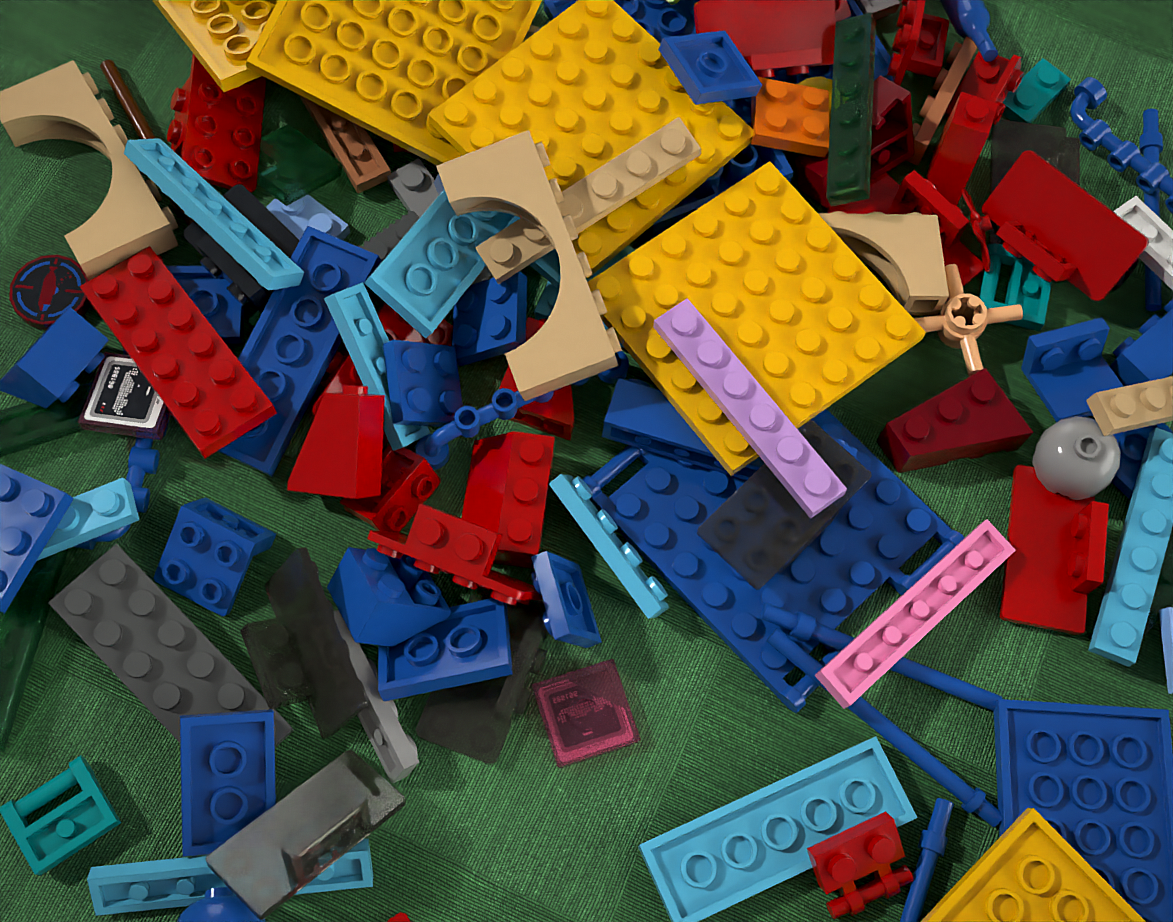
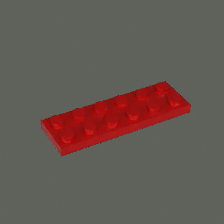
[79,246,277,459]

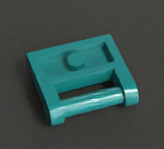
[979,243,1052,331]
[0,755,122,876]

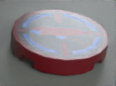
[9,254,90,331]

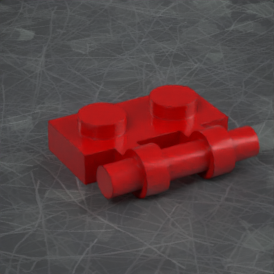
[807,811,914,919]

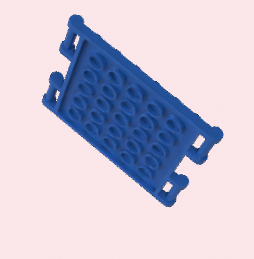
[582,409,965,713]

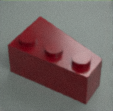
[794,75,914,208]
[876,368,1033,473]

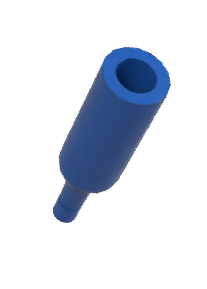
[939,0,998,62]

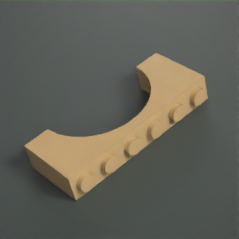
[0,60,179,281]
[436,130,622,401]
[818,211,949,316]

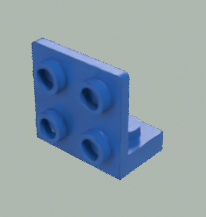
[1021,317,1124,422]
[154,497,276,616]

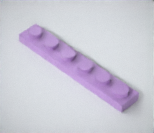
[653,298,847,519]

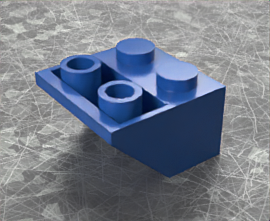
[327,547,452,647]

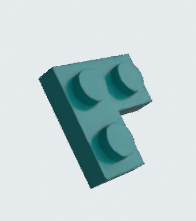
[1003,58,1071,130]

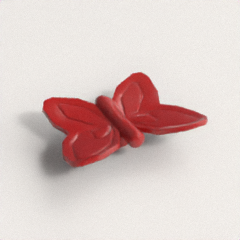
[961,189,993,272]

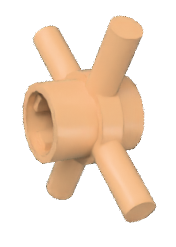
[914,264,1023,376]

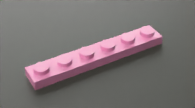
[815,519,1016,709]

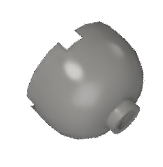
[1032,416,1121,500]

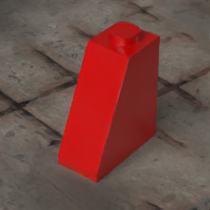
[925,92,998,206]
[499,317,574,441]
[287,385,385,499]

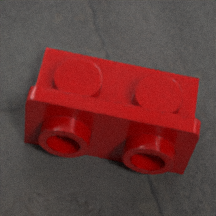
[945,51,1024,125]
[340,445,441,533]

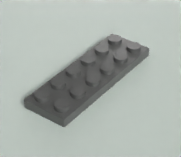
[48,543,294,748]

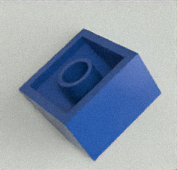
[0,307,109,408]

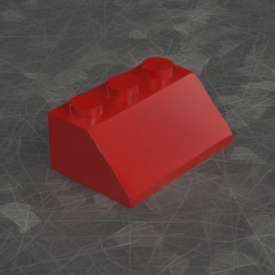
[461,431,555,569]

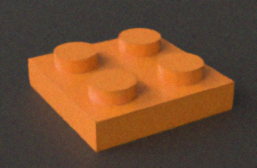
[751,77,830,158]

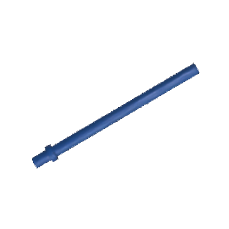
[767,628,1002,827]

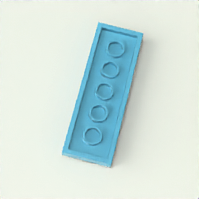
[364,189,520,338]
[638,736,918,922]

